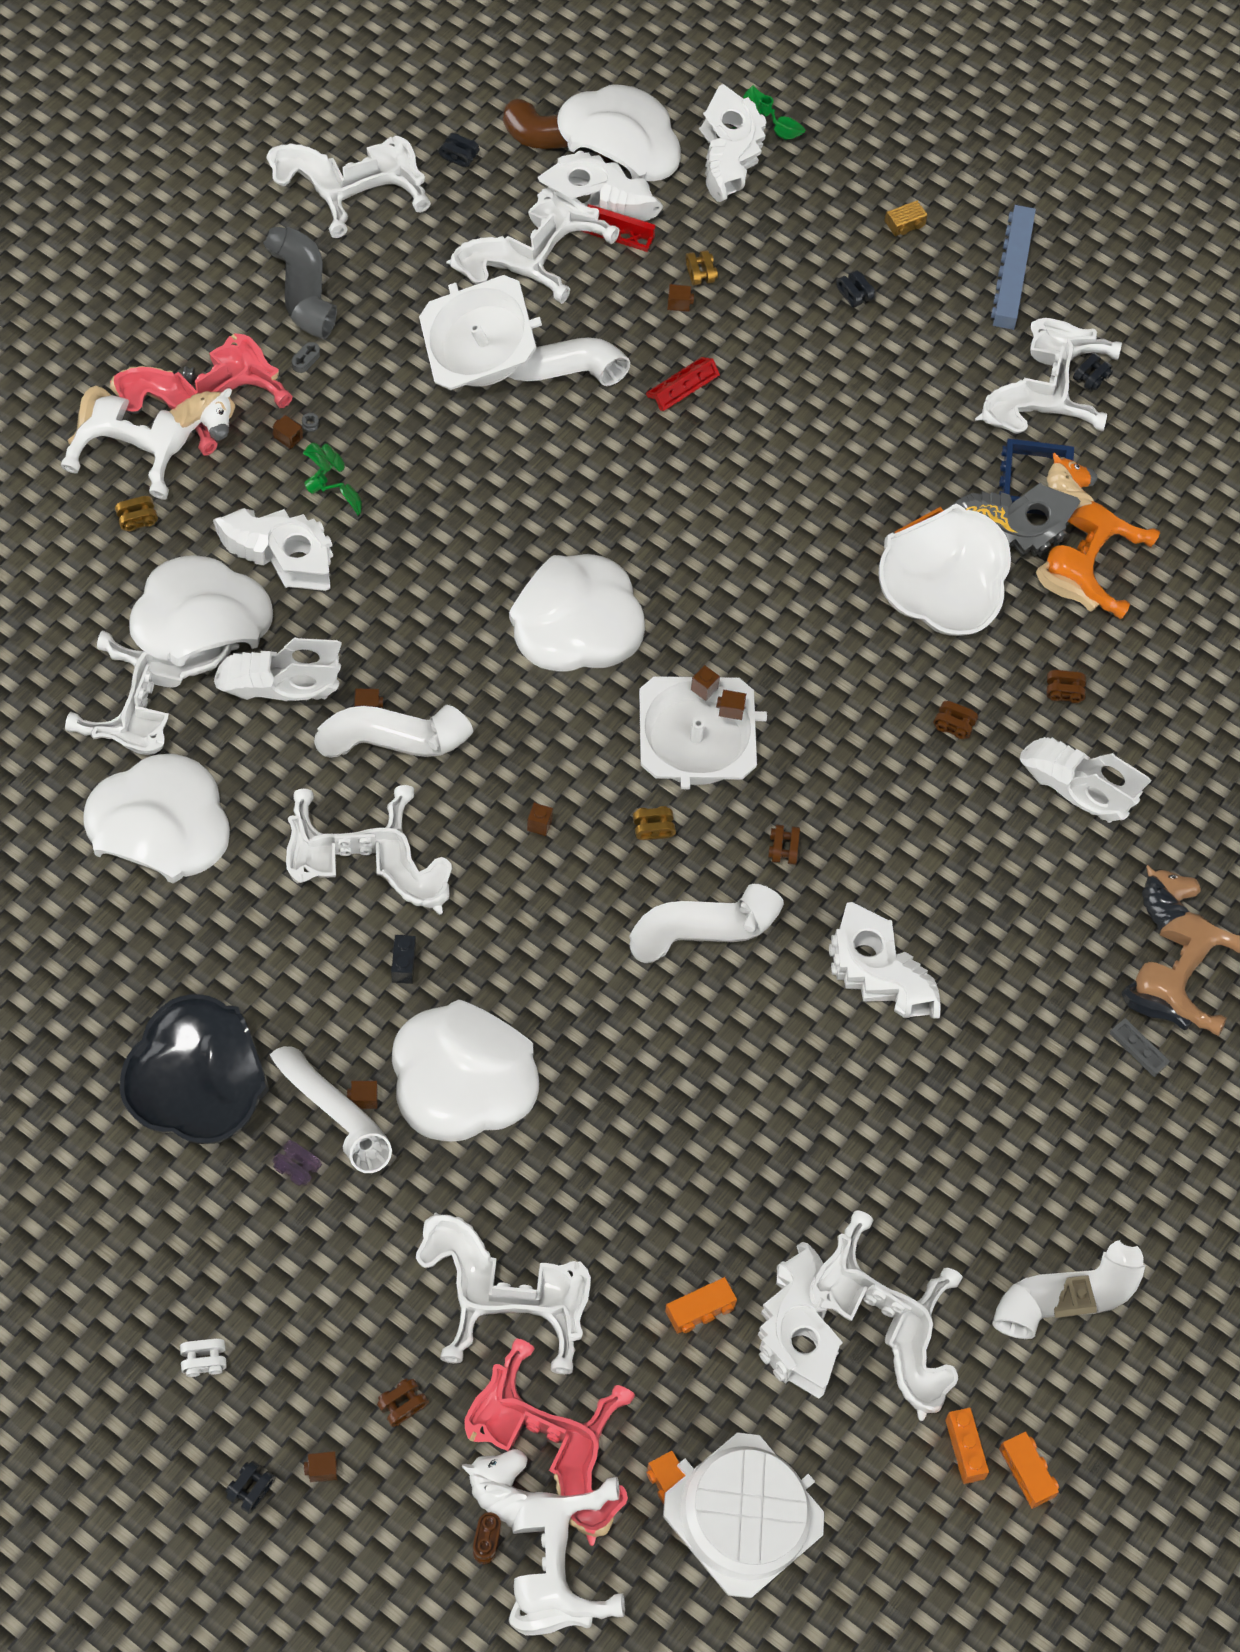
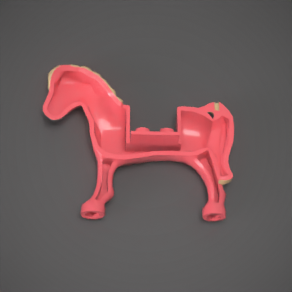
[110,333,293,456]
[465,1338,635,1546]

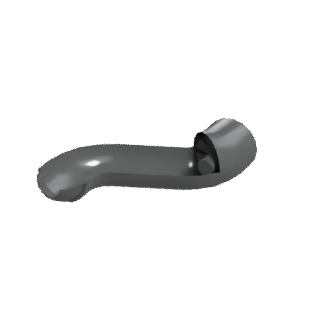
[263,227,337,340]

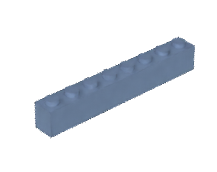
[991,205,1036,330]

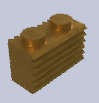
[884,200,927,236]

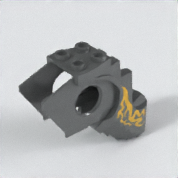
[950,483,1081,557]

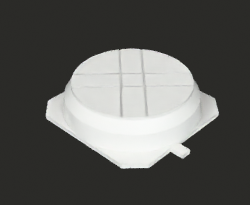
[419,275,542,390]
[639,677,767,789]
[663,1433,824,1598]

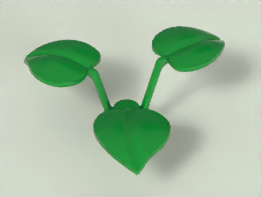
[730,85,806,139]
[303,443,362,517]

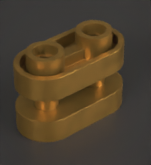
[686,250,718,285]
[115,496,158,531]
[633,806,676,840]

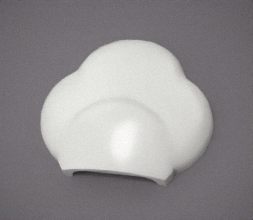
[557,85,681,181]
[879,503,1011,636]
[509,554,645,671]
[129,555,273,667]
[84,754,230,883]
[392,1000,539,1142]

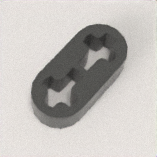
[292,342,320,373]

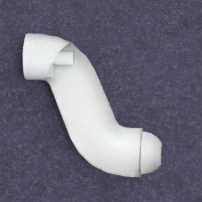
[508,337,630,386]
[314,705,473,758]
[629,884,784,963]
[270,1046,392,1173]
[993,1240,1146,1339]

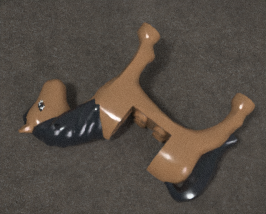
[1122,865,1240,1036]

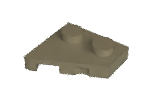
[1054,1275,1097,1318]

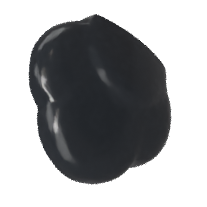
[120,994,269,1144]

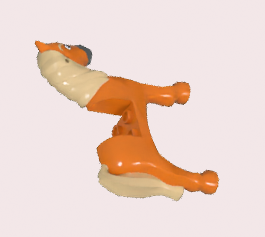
[1036,453,1160,619]

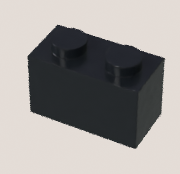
[391,935,416,984]

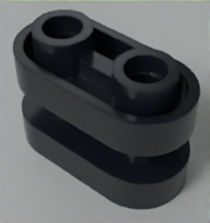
[439,133,480,167]
[836,270,875,308]
[1073,353,1113,391]
[225,1460,276,1514]

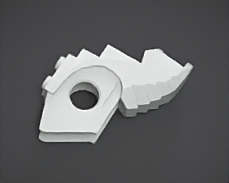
[699,84,766,202]
[537,151,663,221]
[213,508,333,591]
[214,637,342,701]
[1020,737,1151,823]
[829,902,940,1019]
[758,1242,843,1399]

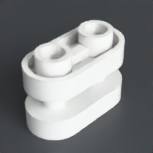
[180,1339,226,1377]

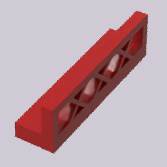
[581,204,656,252]
[646,357,720,411]

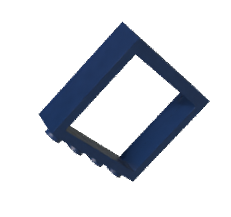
[999,438,1074,515]

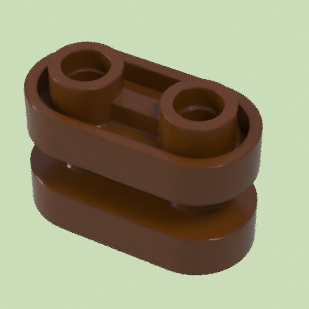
[1046,670,1086,703]
[933,701,978,739]
[768,824,800,865]
[377,1378,429,1427]
[473,1512,501,1565]

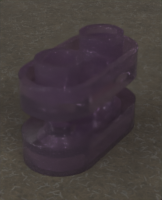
[272,1140,322,1186]

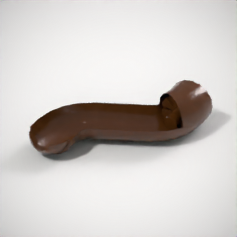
[503,99,616,163]

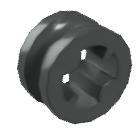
[183,366,195,384]
[302,413,319,432]

